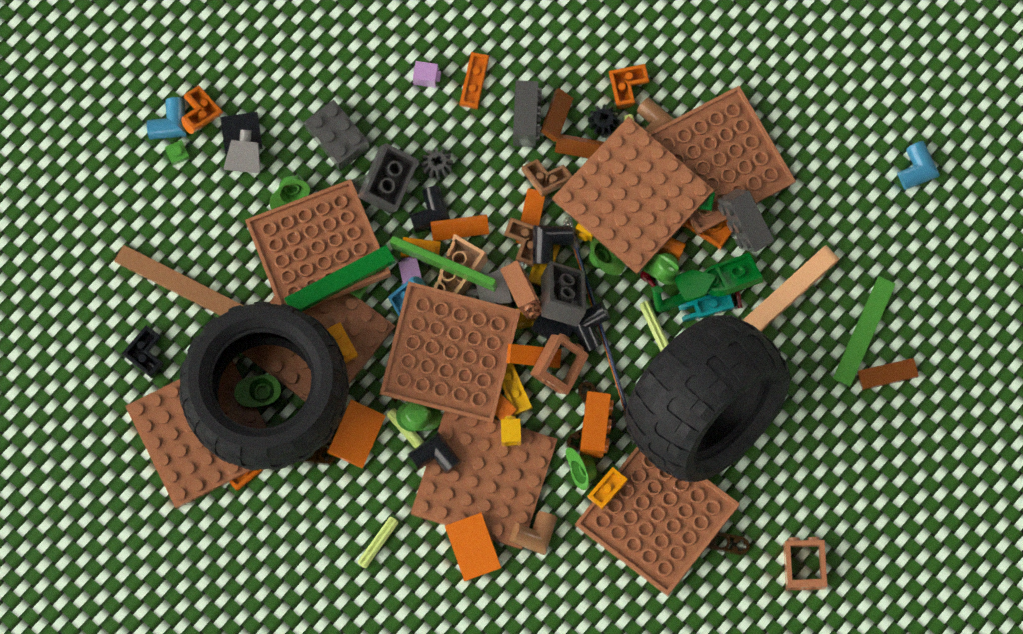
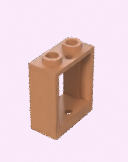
[500,260,541,320]
[530,333,589,395]
[783,537,827,591]

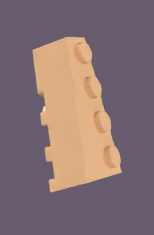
[434,234,488,295]

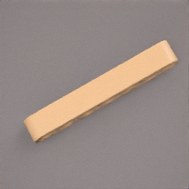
[743,245,840,331]

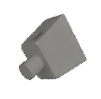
[224,130,261,174]
[466,269,512,307]

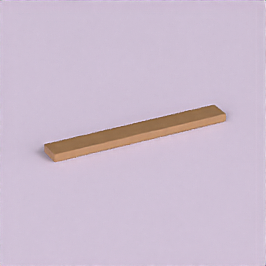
[114,245,244,316]

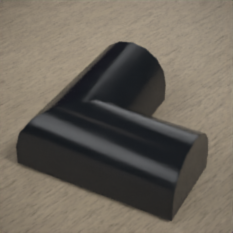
[410,185,450,233]
[533,225,574,264]
[571,301,611,352]
[122,325,164,378]
[407,431,462,474]

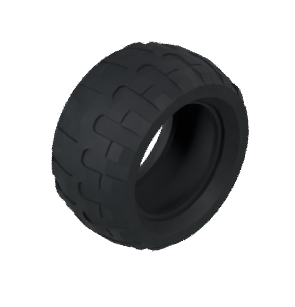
[179,301,349,470]
[626,315,790,482]

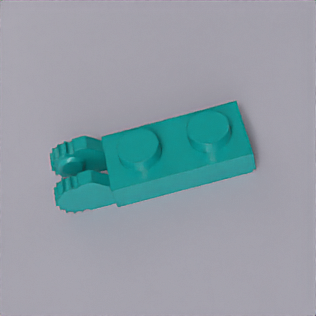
[678,294,735,322]

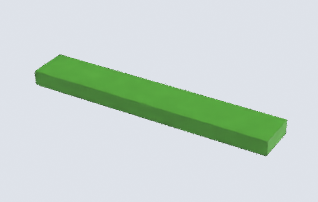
[390,236,498,292]
[833,276,896,386]

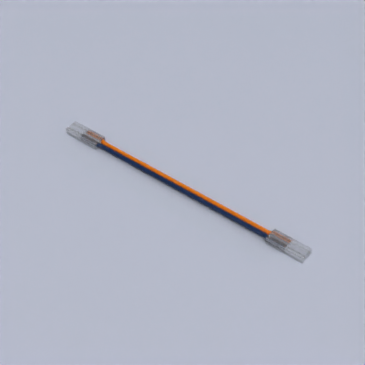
[563,217,635,445]

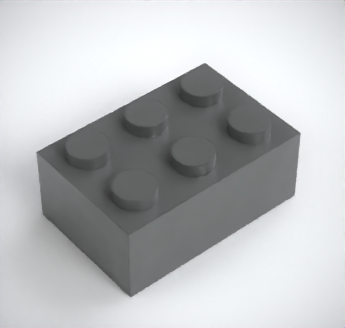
[513,80,542,147]
[304,100,370,171]
[357,143,419,214]
[717,189,774,252]
[541,261,586,327]

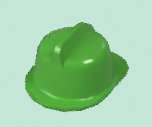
[269,175,310,209]
[589,238,625,275]
[643,253,680,285]
[234,374,281,407]
[396,402,442,431]
[566,447,597,490]

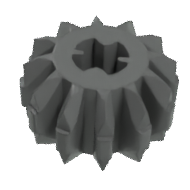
[421,147,453,180]

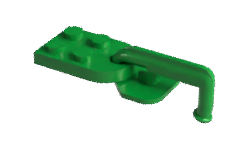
[652,253,763,313]

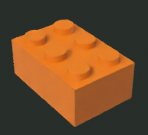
[579,391,614,458]

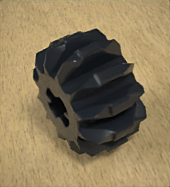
[588,104,620,137]

